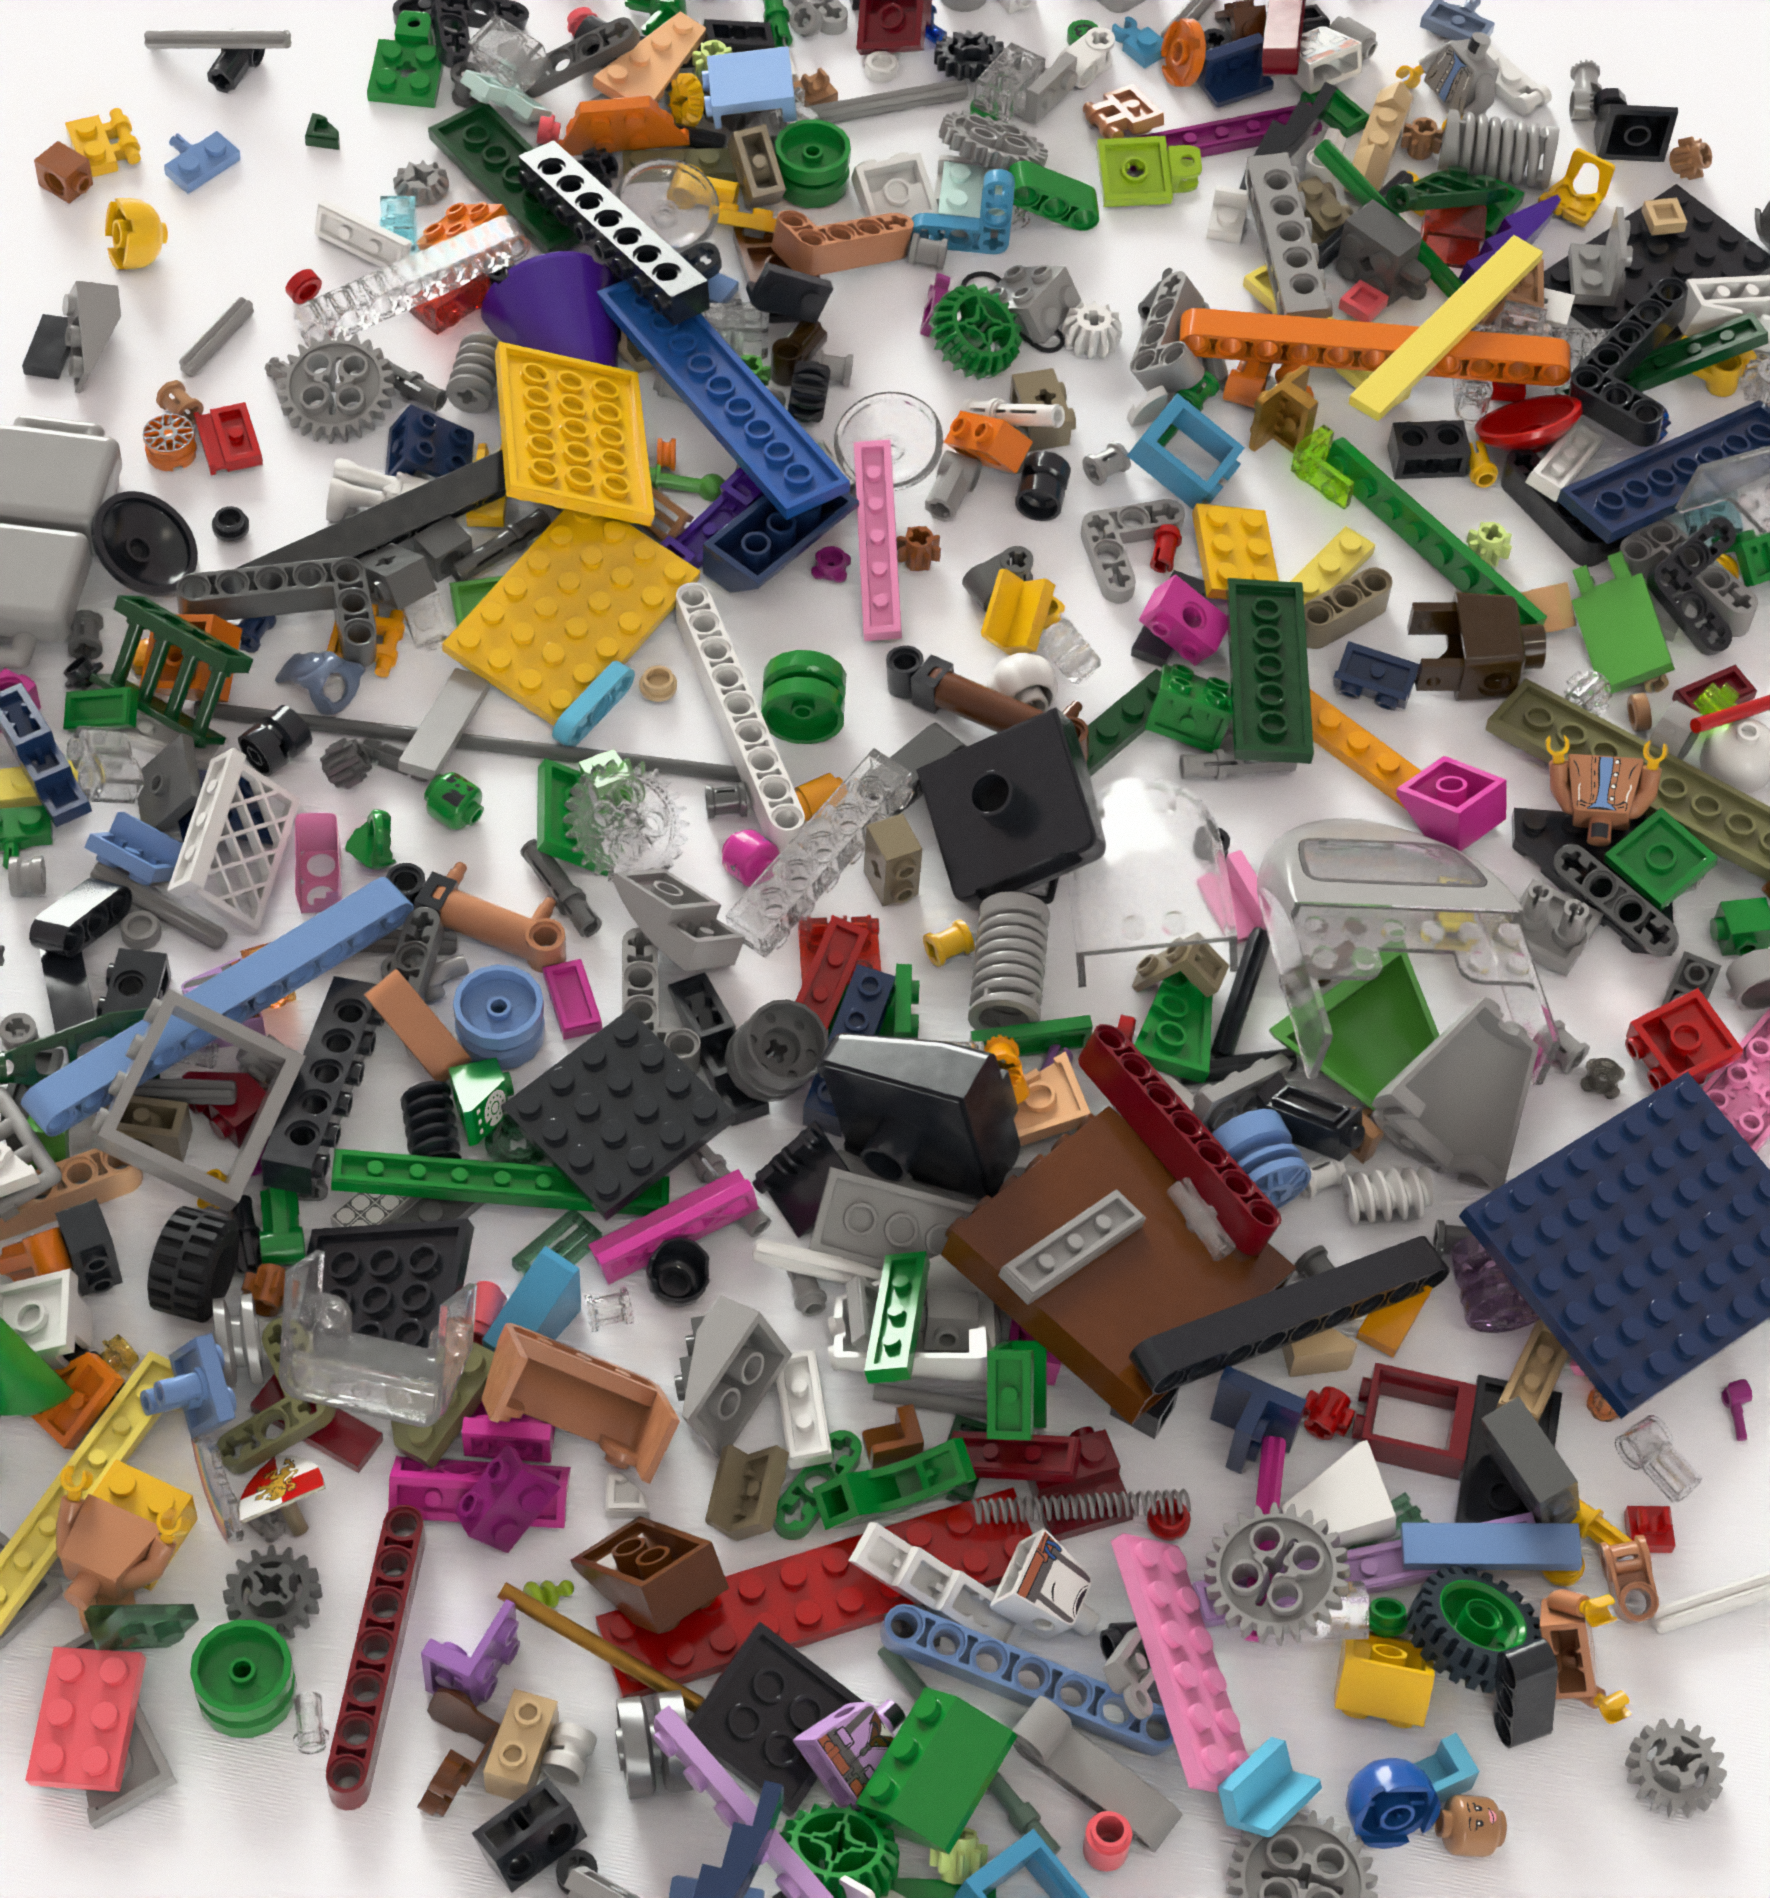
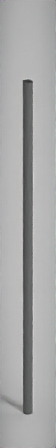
[194,701,742,782]

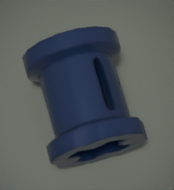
[236,615,277,653]

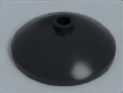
[91,491,198,596]

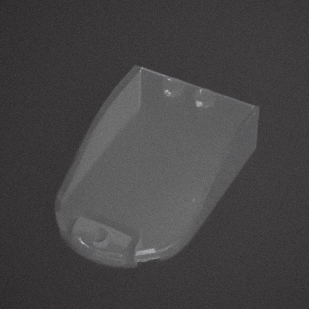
[1066,778,1238,988]

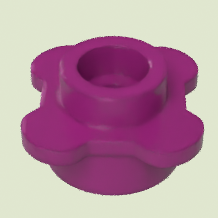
[811,546,851,583]

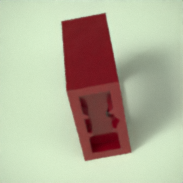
[1351,1362,1477,1480]

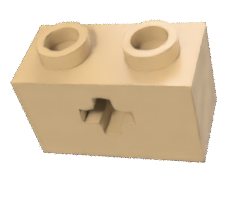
[483,1688,559,1801]

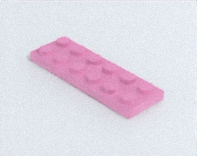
[1111,1533,1250,1793]

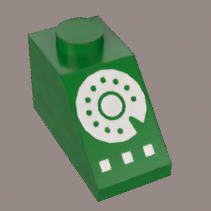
[448,1057,514,1146]

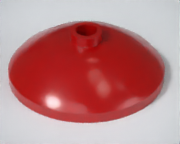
[1474,394,1583,453]

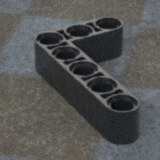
[1569,277,1688,447]

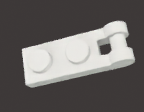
[1486,44,1552,116]

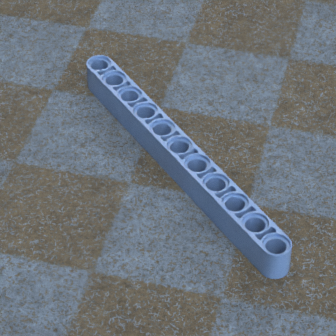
[21,877,414,1137]

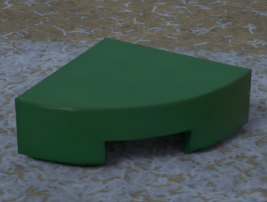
[305,113,340,150]

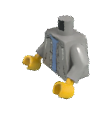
[1395,32,1499,130]

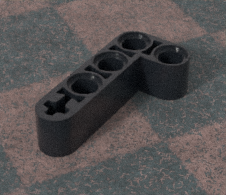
[1500,449,1632,567]

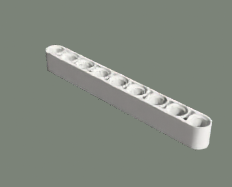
[675,583,805,856]

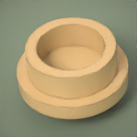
[639,665,677,702]

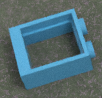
[1127,393,1245,509]
[954,1828,1090,1898]

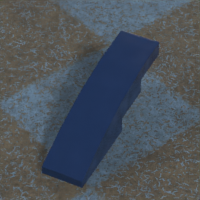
[0,683,92,827]
[693,1780,785,1898]

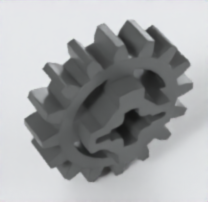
[223,1545,323,1639]

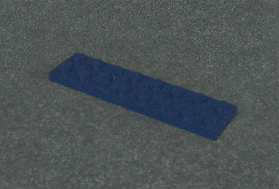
[1557,400,1770,544]

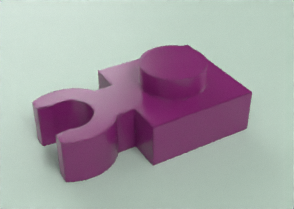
[919,273,950,338]

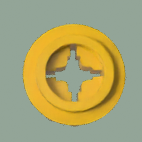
[668,73,705,127]

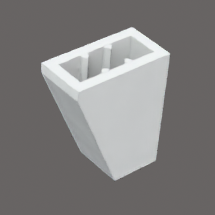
[1281,1440,1396,1550]

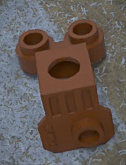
[417,1688,501,1817]

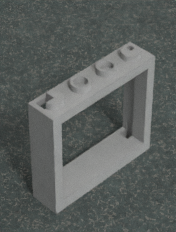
[90,989,306,1212]

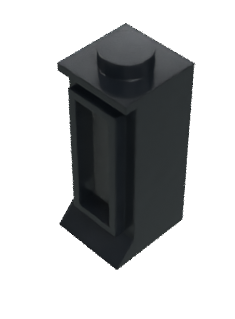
[1256,1072,1365,1162]

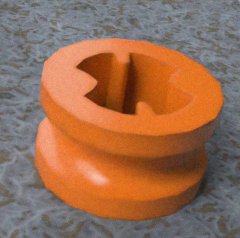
[657,438,676,471]

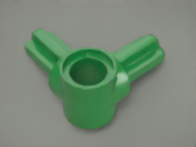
[624,0,687,36]

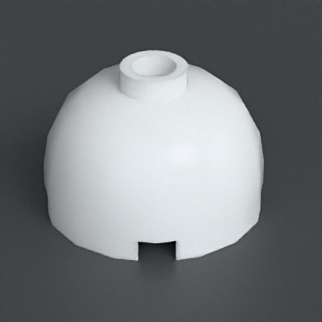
[1699,717,1770,793]

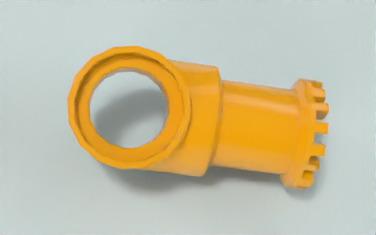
[983,1035,1030,1104]

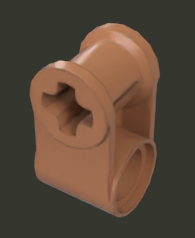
[1598,1535,1659,1623]

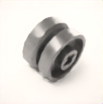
[615,1690,694,1800]

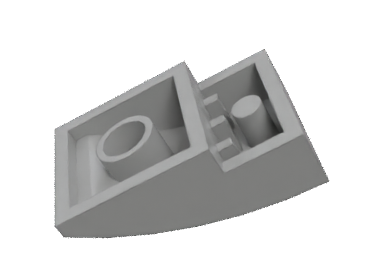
[612,869,745,971]

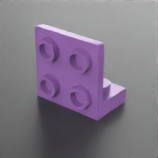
[421,1599,520,1708]

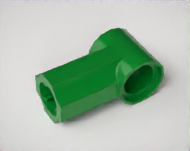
[259,1187,306,1267]

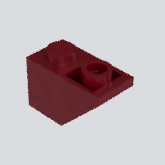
[181,1071,277,1149]

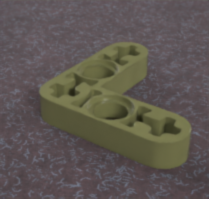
[215,1317,336,1474]

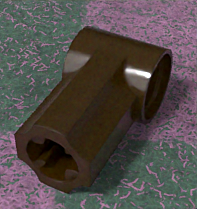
[770,321,828,386]

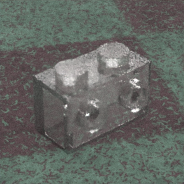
[468,14,552,93]

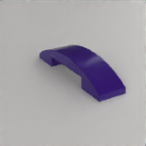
[660,467,764,569]

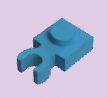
[1111,16,1164,69]

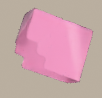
[295,813,342,913]

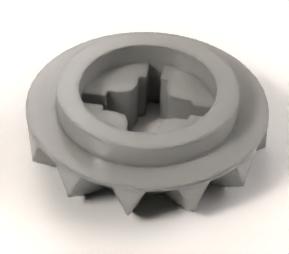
[393,160,449,205]

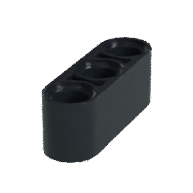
[29,877,132,958]
[1493,1637,1558,1749]

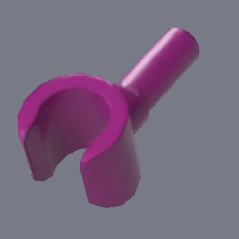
[1721,1379,1753,1441]

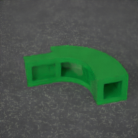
[812,1437,977,1530]

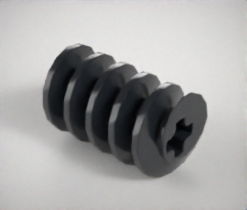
[400,1081,462,1159]

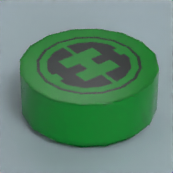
[1067,20,1098,46]

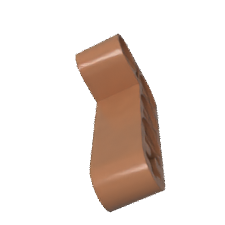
[771,210,914,276]

